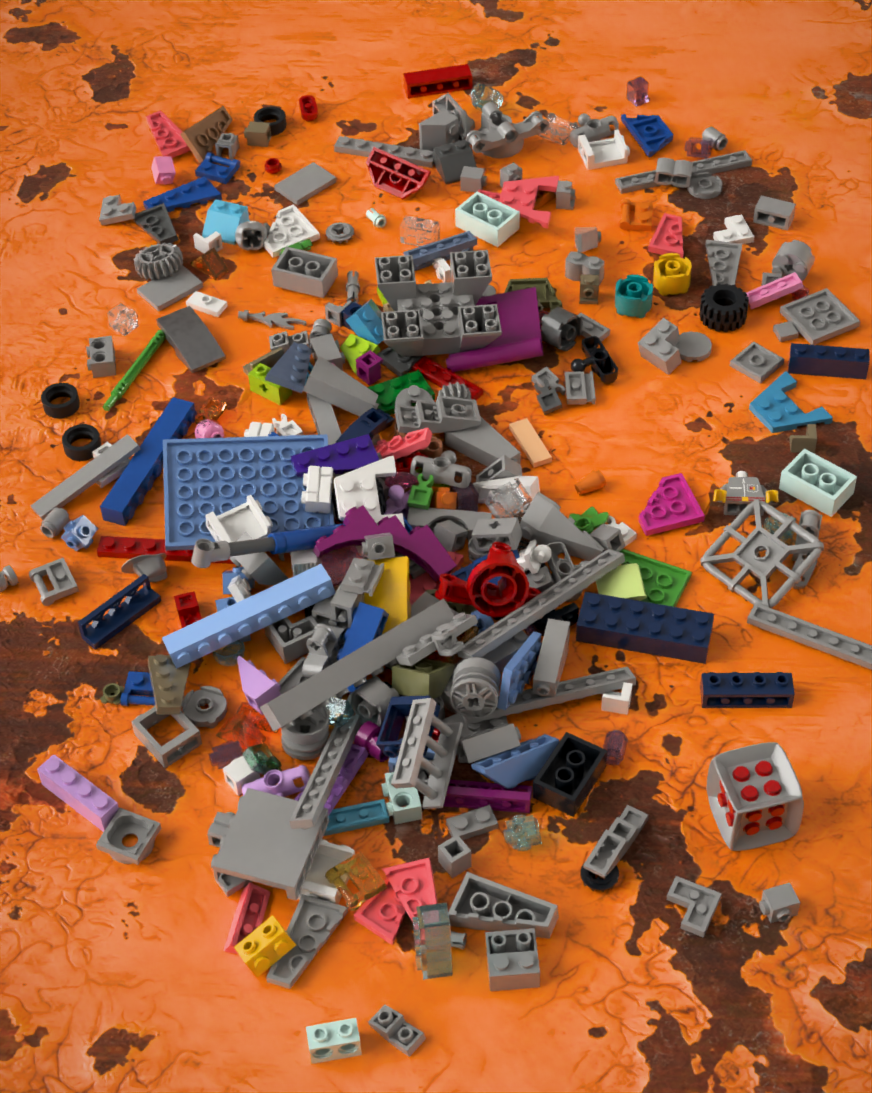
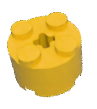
[653,253,692,296]

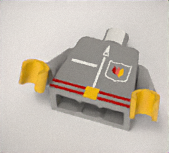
[713,471,779,516]

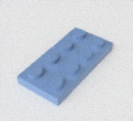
[497,631,542,710]

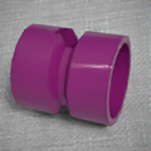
[354,721,389,762]

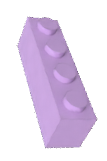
[37,755,119,832]

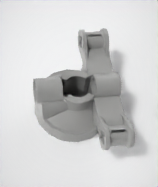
[466,102,549,158]

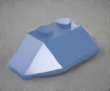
[471,734,559,789]

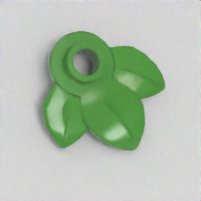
[569,506,609,534]

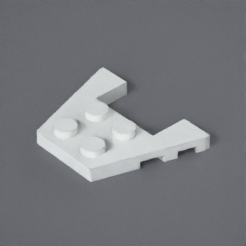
[334,456,405,528]

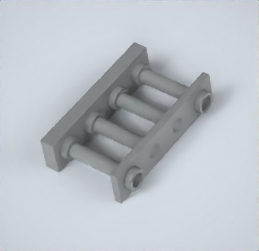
[391,698,463,809]

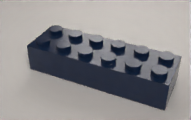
[576,592,714,664]

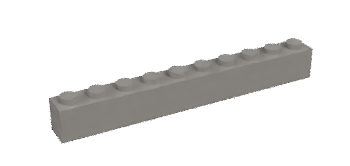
[260,598,454,731]

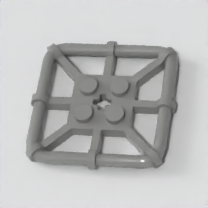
[700,499,824,608]

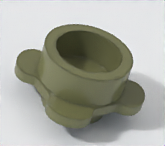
[100,683,124,705]

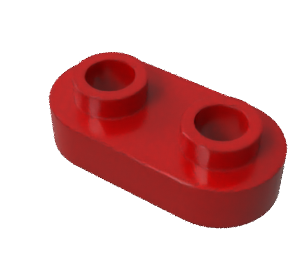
[299,95,318,121]

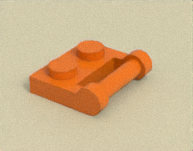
[619,199,653,231]

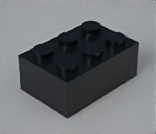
[532,732,607,817]

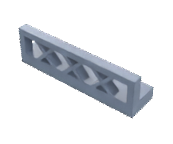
[403,231,478,271]

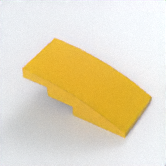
[364,556,412,634]

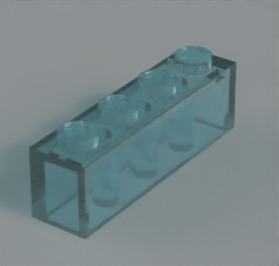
[412,903,453,980]

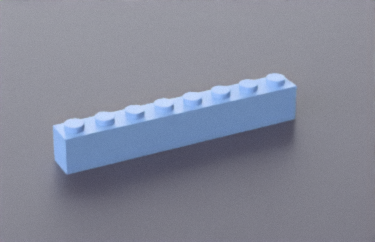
[162,564,336,669]

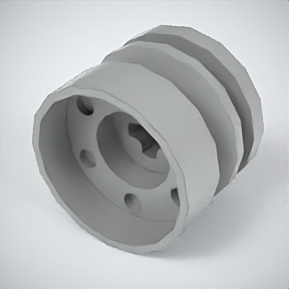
[450,657,501,719]
[281,706,329,760]

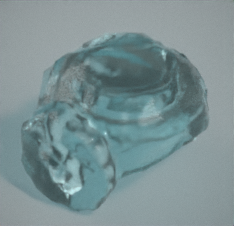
[470,83,504,112]

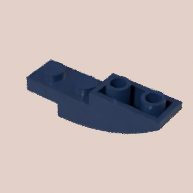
[336,407,395,443]

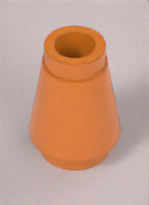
[574,470,606,495]

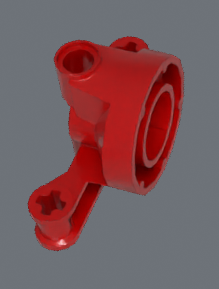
[435,542,541,617]

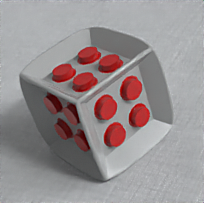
[706,742,804,851]

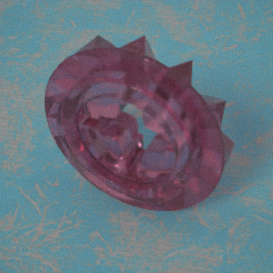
[385,472,418,489]

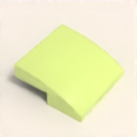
[596,563,647,601]

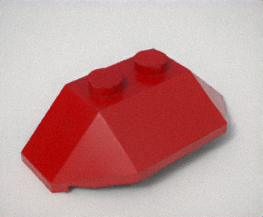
[366,147,431,199]

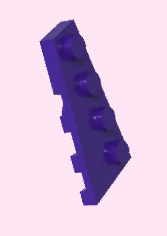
[291,434,379,477]

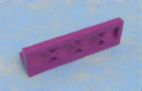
[443,780,532,813]

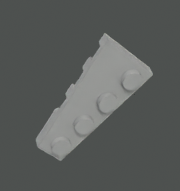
[266,894,348,989]

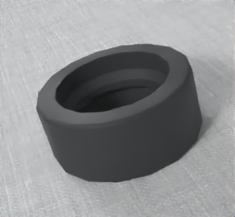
[254,106,286,136]
[41,383,80,419]
[62,424,101,461]

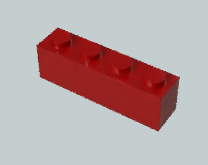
[403,64,473,99]

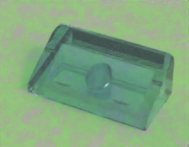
[325,697,354,727]

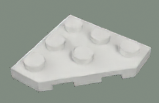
[264,205,320,258]

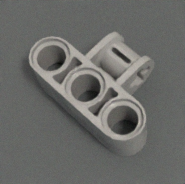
[792,510,822,561]
[302,624,347,678]

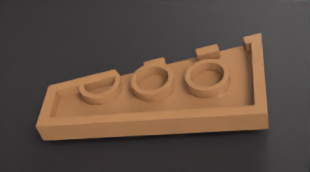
[180,106,233,163]

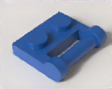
[195,152,240,184]
[121,671,155,706]

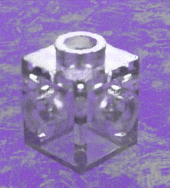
[107,303,139,336]

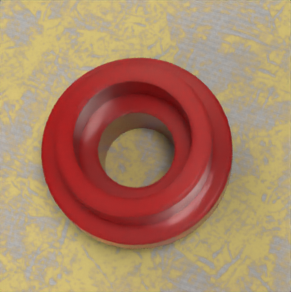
[264,158,282,174]

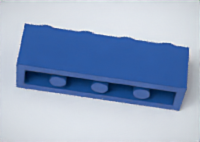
[337,602,389,694]

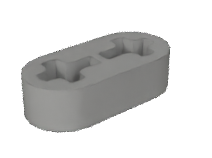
[792,551,818,589]

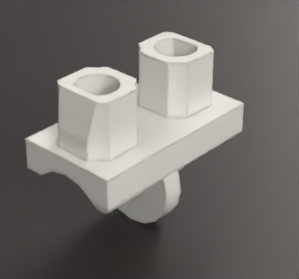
[516,539,552,574]

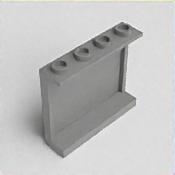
[211,788,329,901]

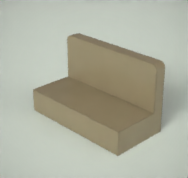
[243,347,284,376]

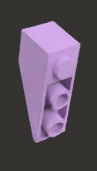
[237,656,281,715]

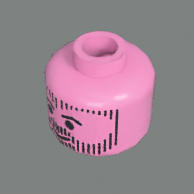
[195,419,224,438]

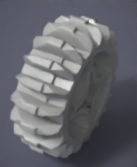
[134,242,183,280]

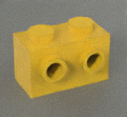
[234,915,296,977]

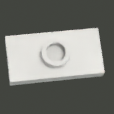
[186,291,228,317]

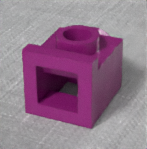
[356,350,383,386]

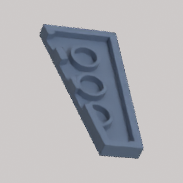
[265,342,312,393]

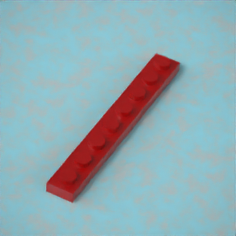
[97,536,234,564]

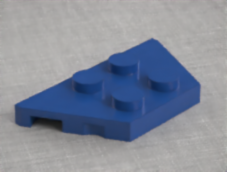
[621,114,673,157]

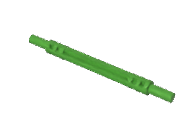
[103,330,166,411]

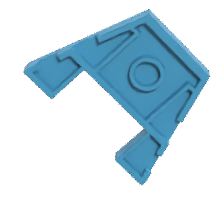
[749,371,833,433]

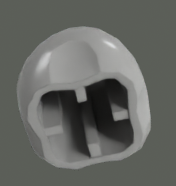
[235,221,270,251]

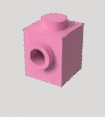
[151,156,176,184]

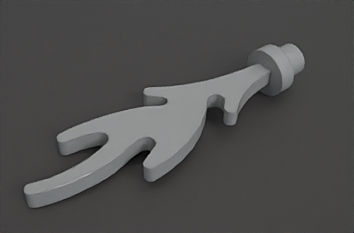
[238,310,307,330]

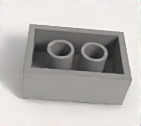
[271,246,338,298]

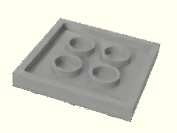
[780,288,860,345]

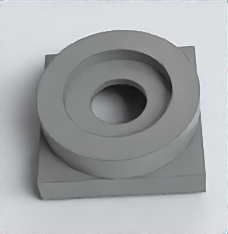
[96,808,162,865]

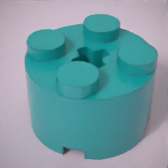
[615,275,653,318]

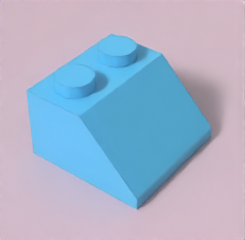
[202,199,249,245]

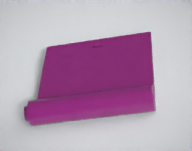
[446,287,543,373]

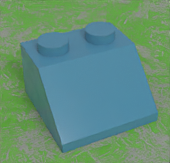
[346,299,384,345]

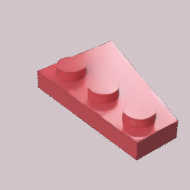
[648,213,684,258]
[383,858,442,932]
[354,864,406,946]

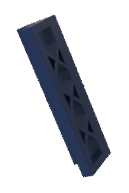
[78,574,161,650]

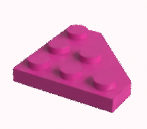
[639,473,705,536]

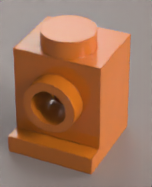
[429,486,457,509]

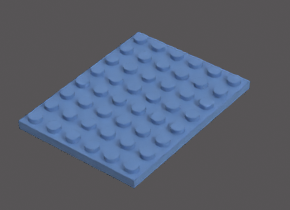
[163,434,334,551]

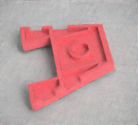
[499,176,559,228]

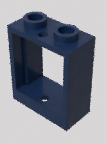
[376,696,441,758]

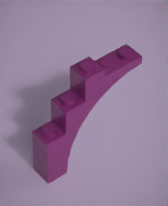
[313,505,457,582]

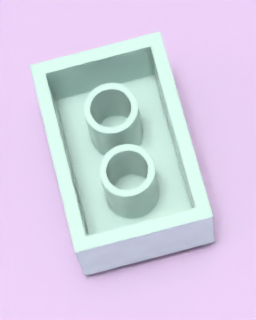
[455,191,520,247]
[779,449,857,517]

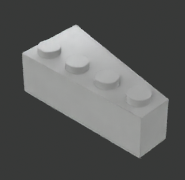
[447,872,559,939]

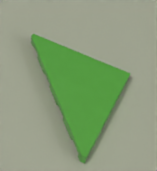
[619,549,692,607]

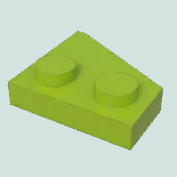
[340,333,381,377]

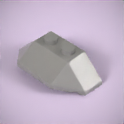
[432,93,475,145]

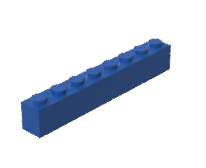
[100,397,197,526]

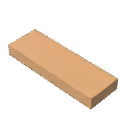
[509,418,552,468]

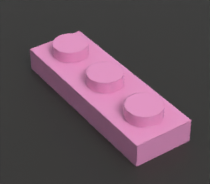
[746,272,804,309]

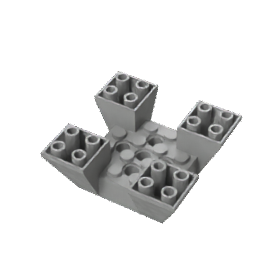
[374,250,502,357]

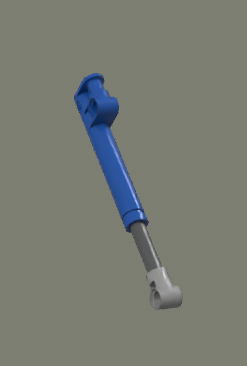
[191,516,413,568]

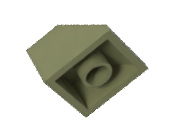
[392,658,455,699]

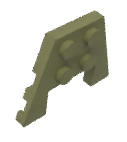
[504,278,563,312]

